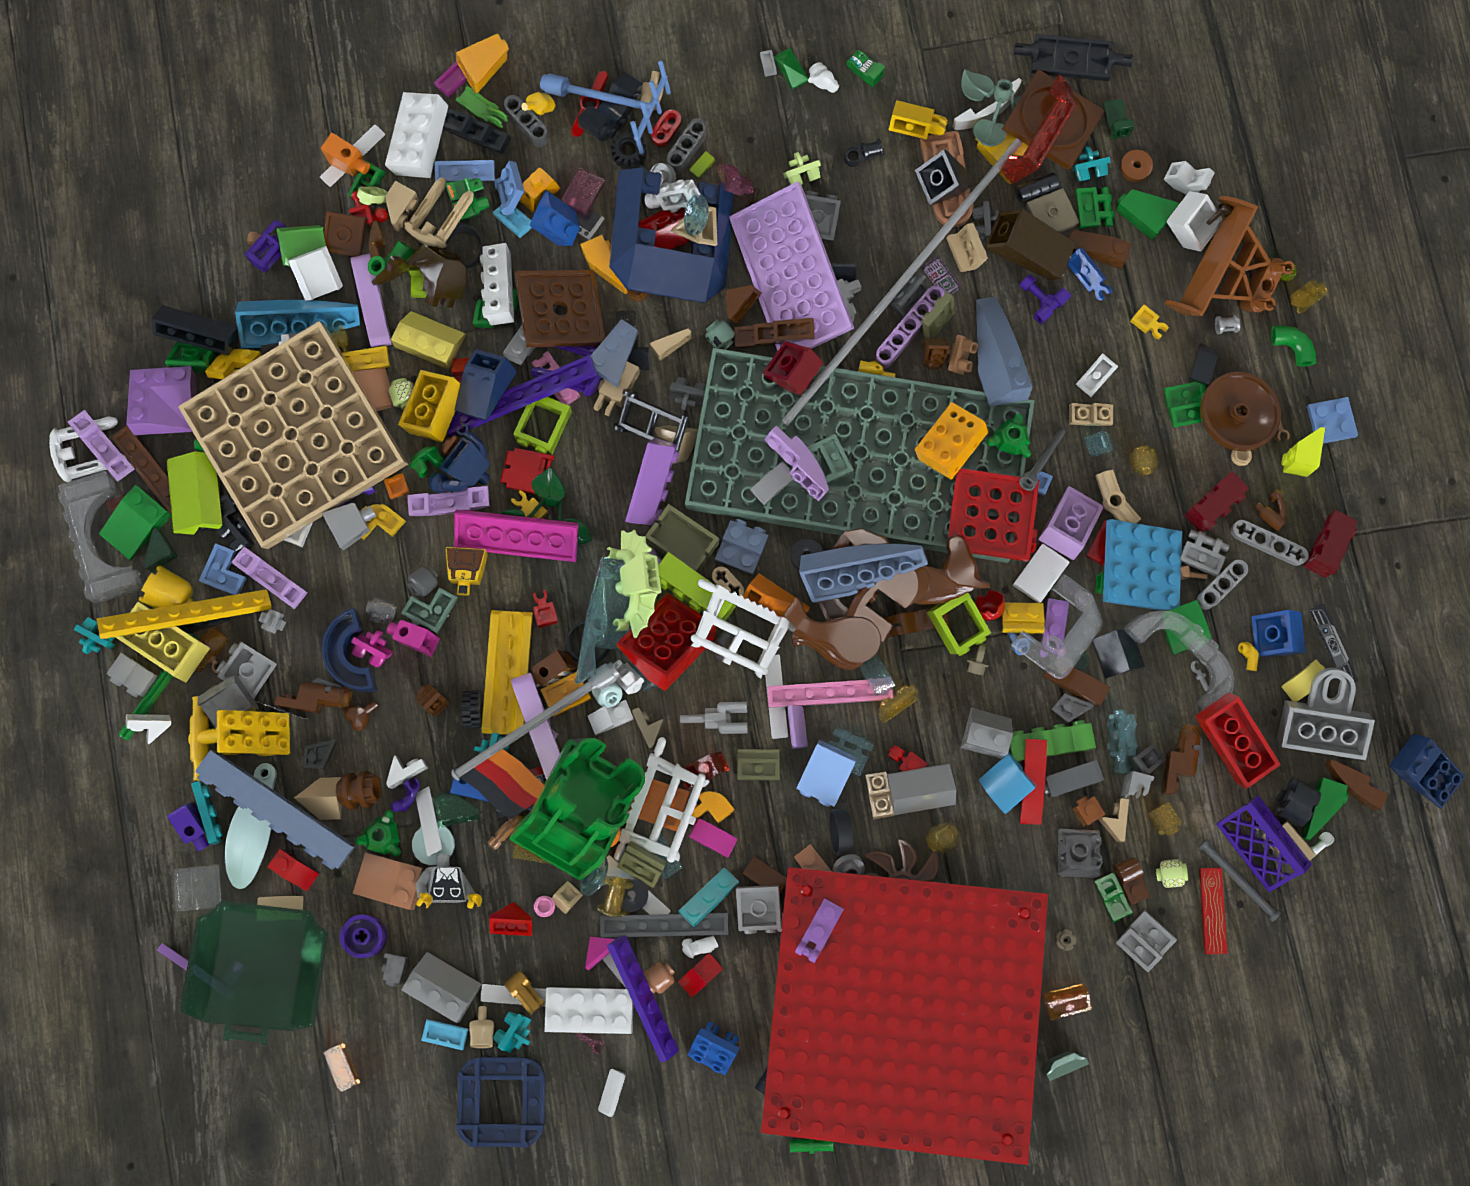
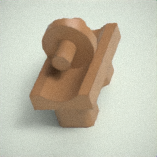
[947,335,978,375]

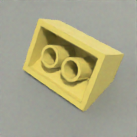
[391,311,466,370]

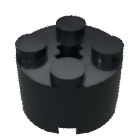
[1273,776,1321,827]

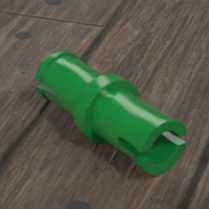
[790,1138,834,1154]

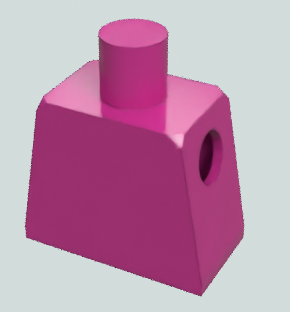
[387,620,440,657]

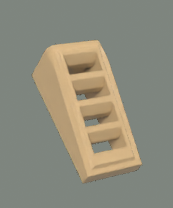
[649,328,691,361]

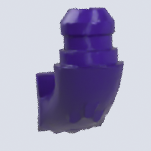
[391,778,420,812]

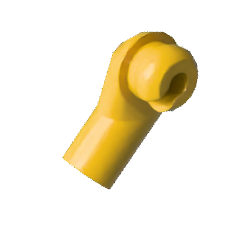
[1238,642,1259,671]

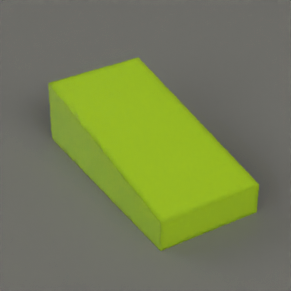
[690,151,715,179]

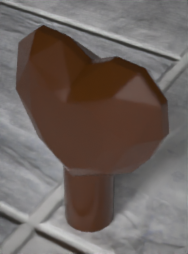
[344,701,379,731]

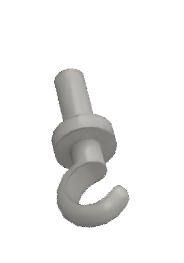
[1191,661,1210,691]

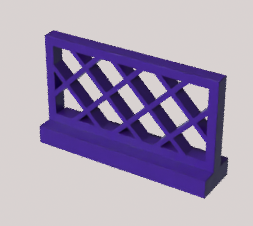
[1216,795,1312,892]

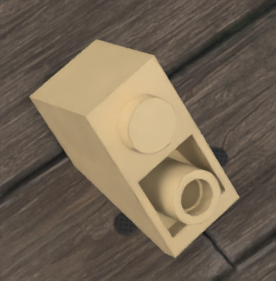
[385,181,419,231]

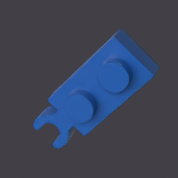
[1067,248,1112,301]

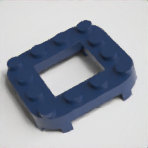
[456,1057,546,1148]

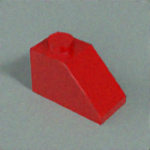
[267,849,320,891]

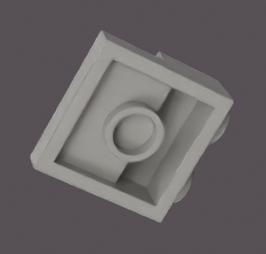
[216,641,277,699]
[736,885,782,934]

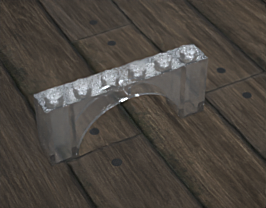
[58,471,143,604]

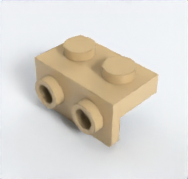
[946,223,988,272]

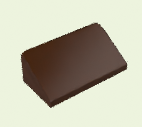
[742,856,787,893]

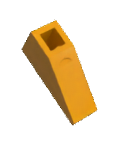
[580,235,628,294]

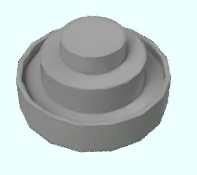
[650,163,676,185]
[833,854,865,875]

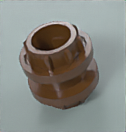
[336,771,381,810]

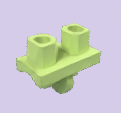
[783,152,821,185]

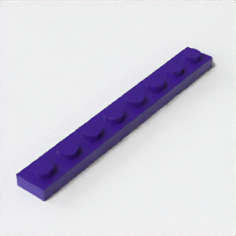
[447,355,597,437]

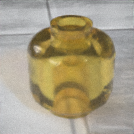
[1129,445,1158,476]
[926,822,959,853]

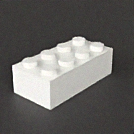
[385,92,448,178]
[545,987,633,1034]

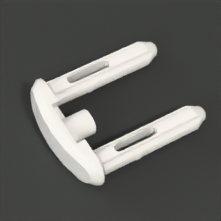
[50,416,127,483]

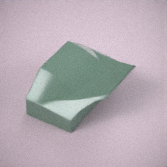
[1043,1051,1089,1081]

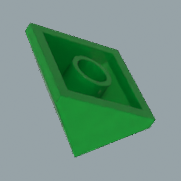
[165,342,216,374]

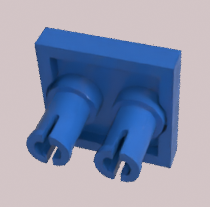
[687,1022,739,1075]

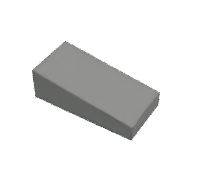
[760,50,777,77]

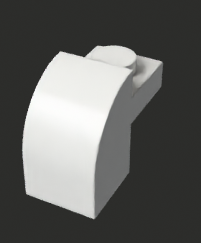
[1164,161,1214,195]

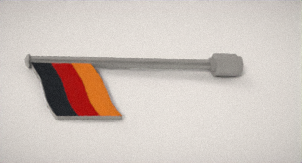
[452,662,620,819]

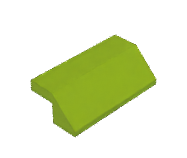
[167,451,222,535]

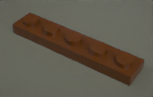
[111,426,172,515]

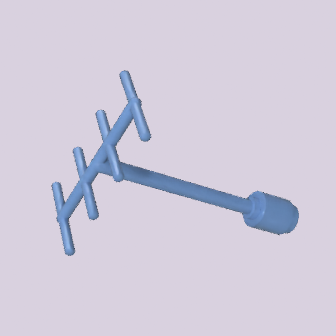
[540,61,671,154]

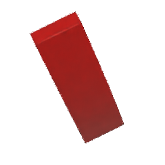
[1020,739,1047,825]

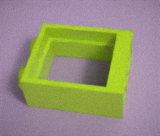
[513,397,572,455]
[926,593,991,656]

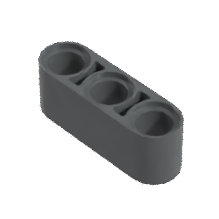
[504,95,549,147]
[667,118,707,174]

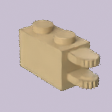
[594,362,640,416]

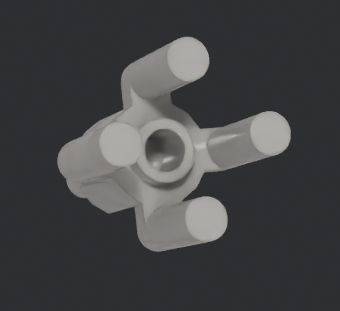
[680,702,748,734]

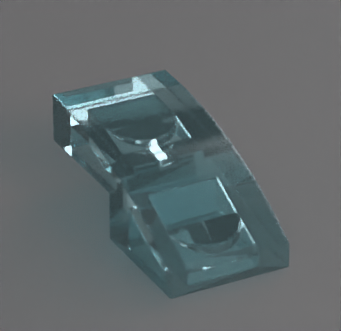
[860,654,895,697]

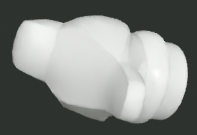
[808,62,839,93]

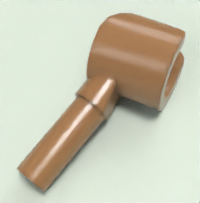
[247,231,276,246]
[1274,421,1290,442]
[1180,566,1207,580]

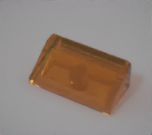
[1044,984,1092,1020]
[323,1043,360,1093]

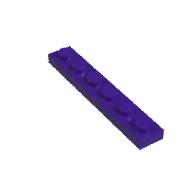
[607,935,679,1062]

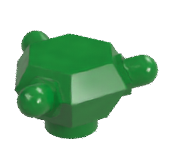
[986,413,1031,458]
[355,810,401,857]

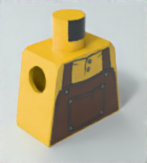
[446,547,488,596]

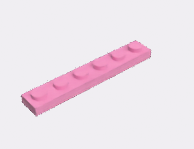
[767,678,893,708]

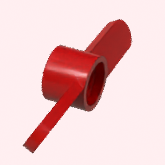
[571,71,609,137]

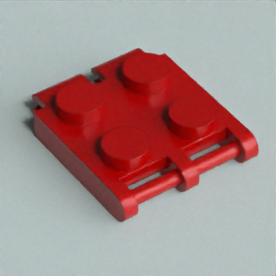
[500,448,555,494]

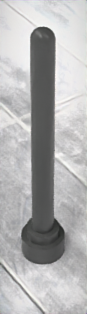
[1019,428,1066,491]

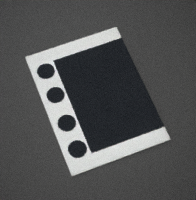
[569,199,605,240]

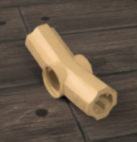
[1095,470,1141,523]

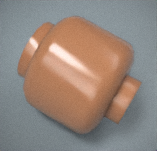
[644,962,675,994]

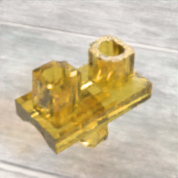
[1290,280,1328,314]

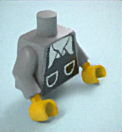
[415,854,482,908]

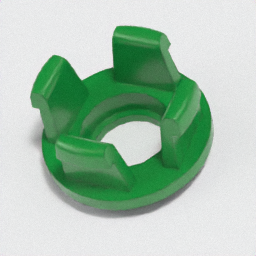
[409,446,444,478]

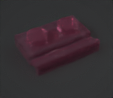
[561,168,605,216]

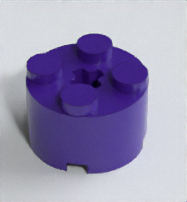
[340,915,387,958]

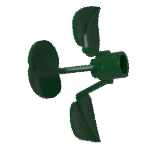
[501,467,593,545]

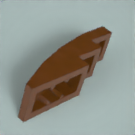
[734,318,815,348]

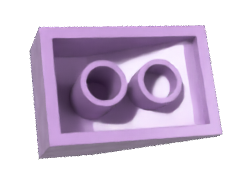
[1038,486,1104,561]

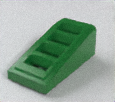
[347,160,386,198]

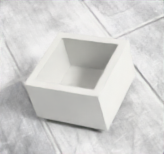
[1166,191,1222,251]

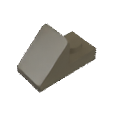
[632,707,664,750]

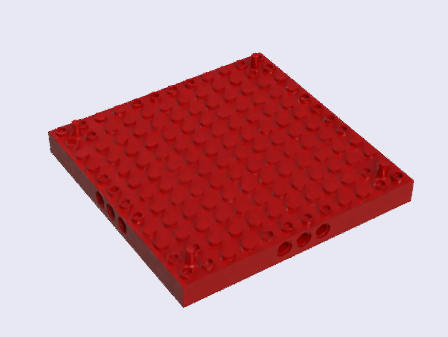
[761,867,1048,1165]

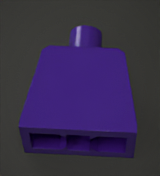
[167,802,209,852]

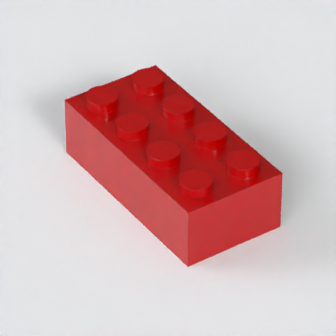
[1195,692,1281,789]

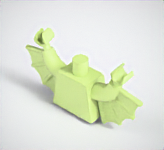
[605,530,661,638]

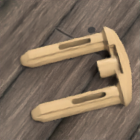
[404,177,474,248]

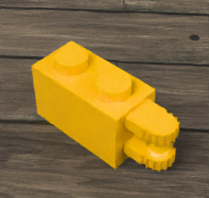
[889,100,948,140]

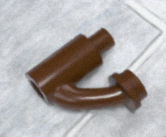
[1254,488,1287,531]

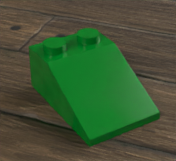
[99,485,172,561]

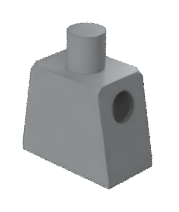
[322,503,376,550]

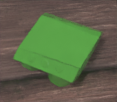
[277,225,326,267]

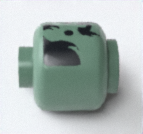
[705,319,735,350]

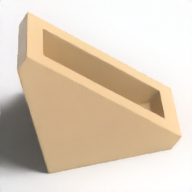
[670,205,717,246]
[654,425,698,464]
[294,777,341,820]

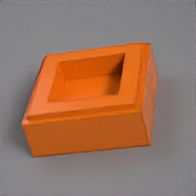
[384,473,410,500]

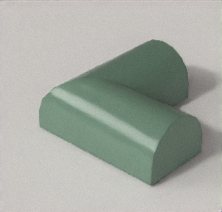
[401,587,458,634]

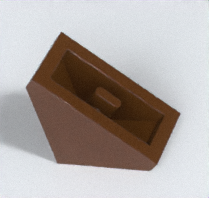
[726,285,762,325]

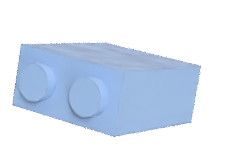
[796,740,857,807]

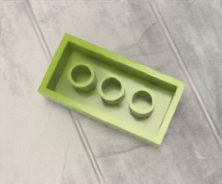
[658,552,736,621]

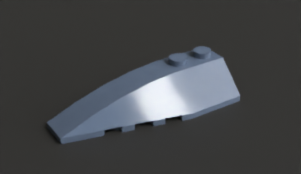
[975,297,1032,406]
[799,544,928,603]

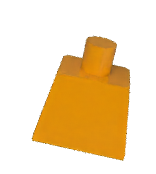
[520,168,560,214]

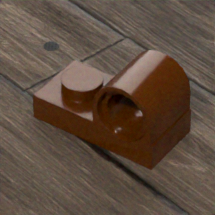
[1112,857,1151,905]

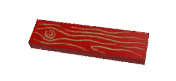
[1199,868,1227,954]

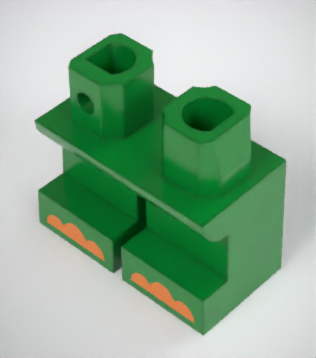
[445,177,490,222]

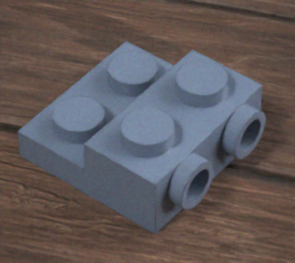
[715,519,768,576]

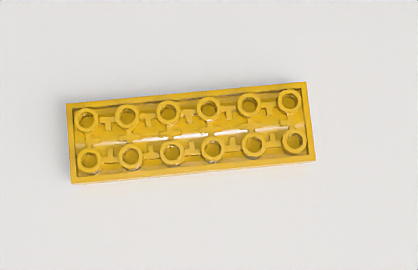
[482,610,533,736]

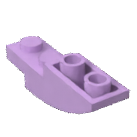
[764,426,829,501]

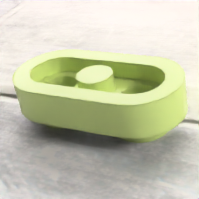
[357,187,388,205]

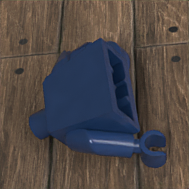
[428,423,490,494]

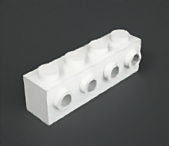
[480,243,514,325]

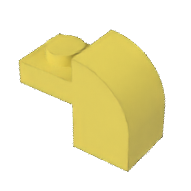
[1281,659,1325,702]

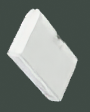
[1013,544,1069,603]

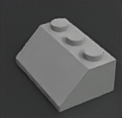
[401,952,482,1023]

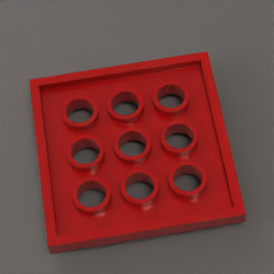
[946,468,1040,562]

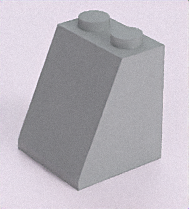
[961,708,1013,759]

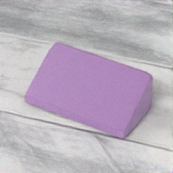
[787,705,808,749]

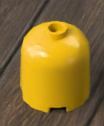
[139,566,194,609]

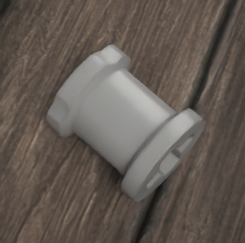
[1215,315,1240,334]

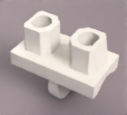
[613,660,644,695]

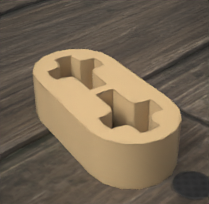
[712,567,744,596]

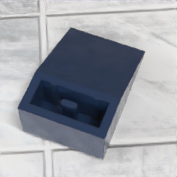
[454,349,517,421]
[1389,734,1466,809]

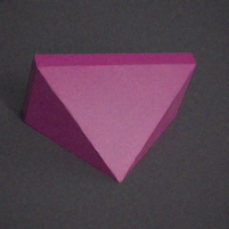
[585,937,615,971]

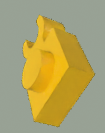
[1130,305,1169,340]
[511,490,548,519]

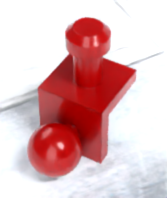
[349,191,388,229]

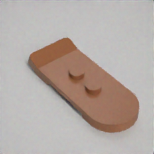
[920,131,974,227]

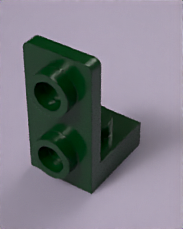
[1103,99,1134,140]

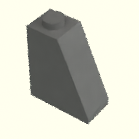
[1044,760,1104,799]

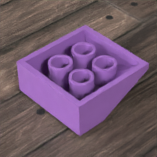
[127,366,198,435]

